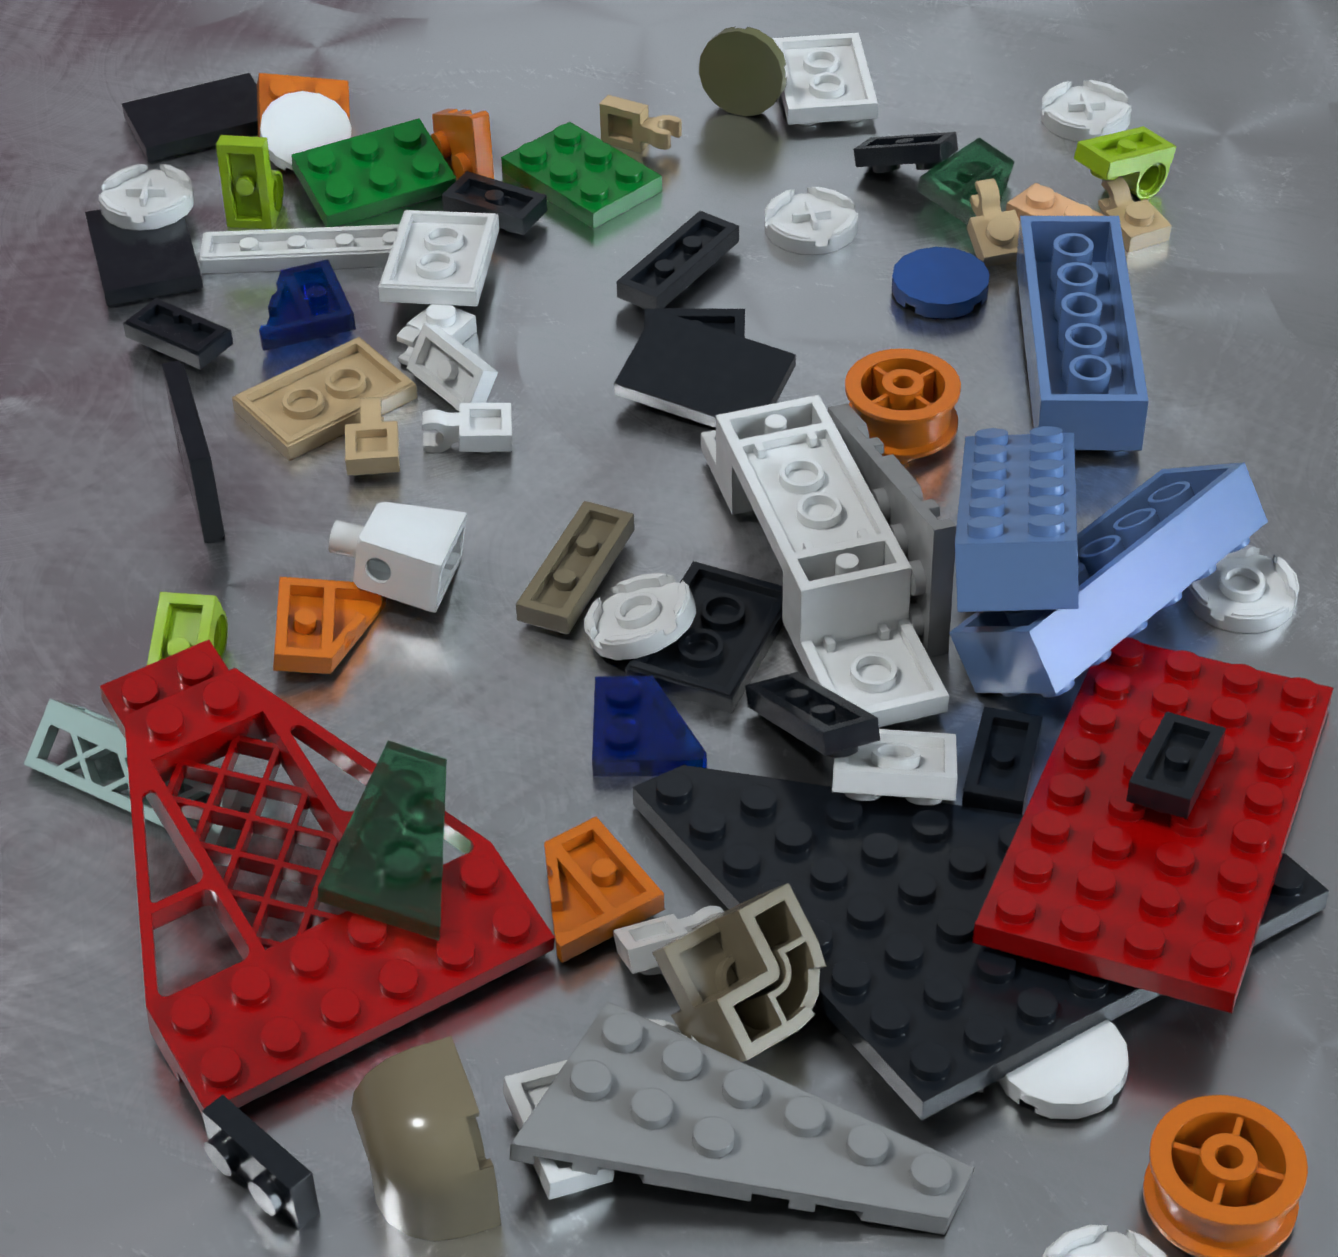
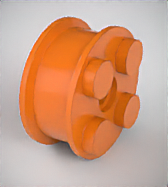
[845,349,961,464]
[1143,1095,1308,1257]

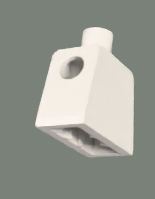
[329,502,467,613]

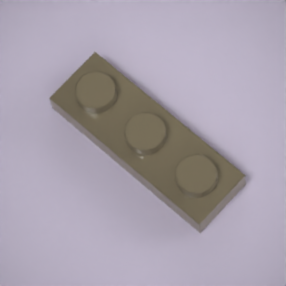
[516,501,635,634]

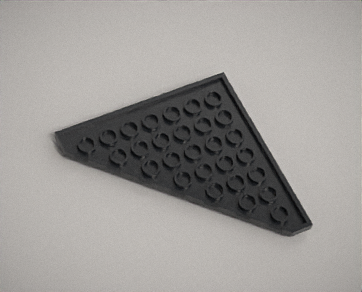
[633,765,1329,1120]

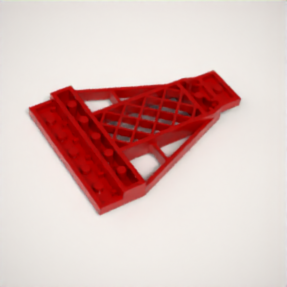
[100,639,555,1116]

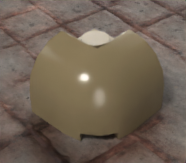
[652,883,826,1062]
[351,1036,501,1242]

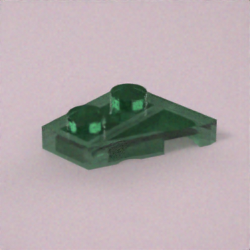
[917,137,1015,225]

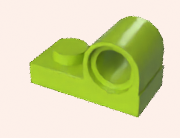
[1074,126,1177,200]
[216,135,284,230]
[147,592,228,665]

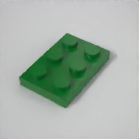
[291,118,456,227]
[501,122,662,229]

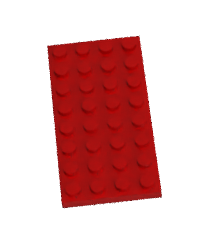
[973,637,1334,1014]

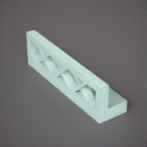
[24,699,255,847]

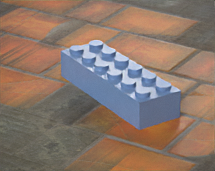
[1016,216,1149,452]
[955,426,1079,612]
[949,462,1268,698]

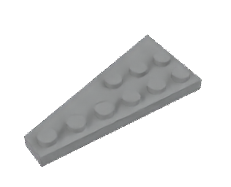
[828,403,956,657]
[509,1001,974,1234]

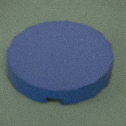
[892,247,990,319]

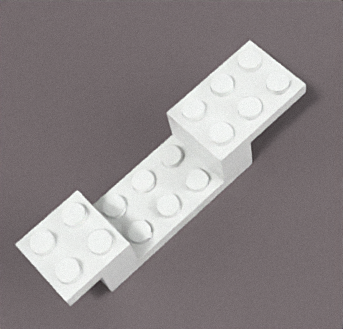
[701,395,949,727]

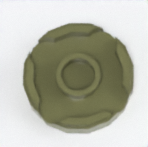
[698,26,787,117]

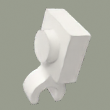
[397,304,477,365]
[422,403,512,453]
[613,906,724,975]

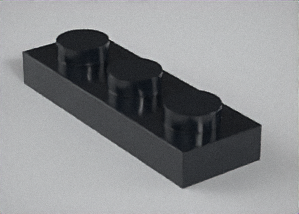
[616,211,739,309]
[745,672,880,758]

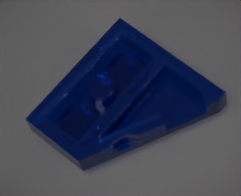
[259,259,356,351]
[592,676,707,777]

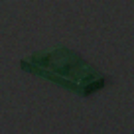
[318,740,447,940]

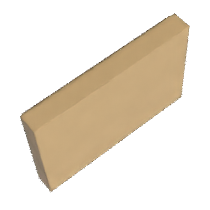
[232,337,418,461]

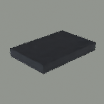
[122,73,258,162]
[85,209,203,306]
[614,309,796,428]
[162,360,225,543]
[625,561,784,714]

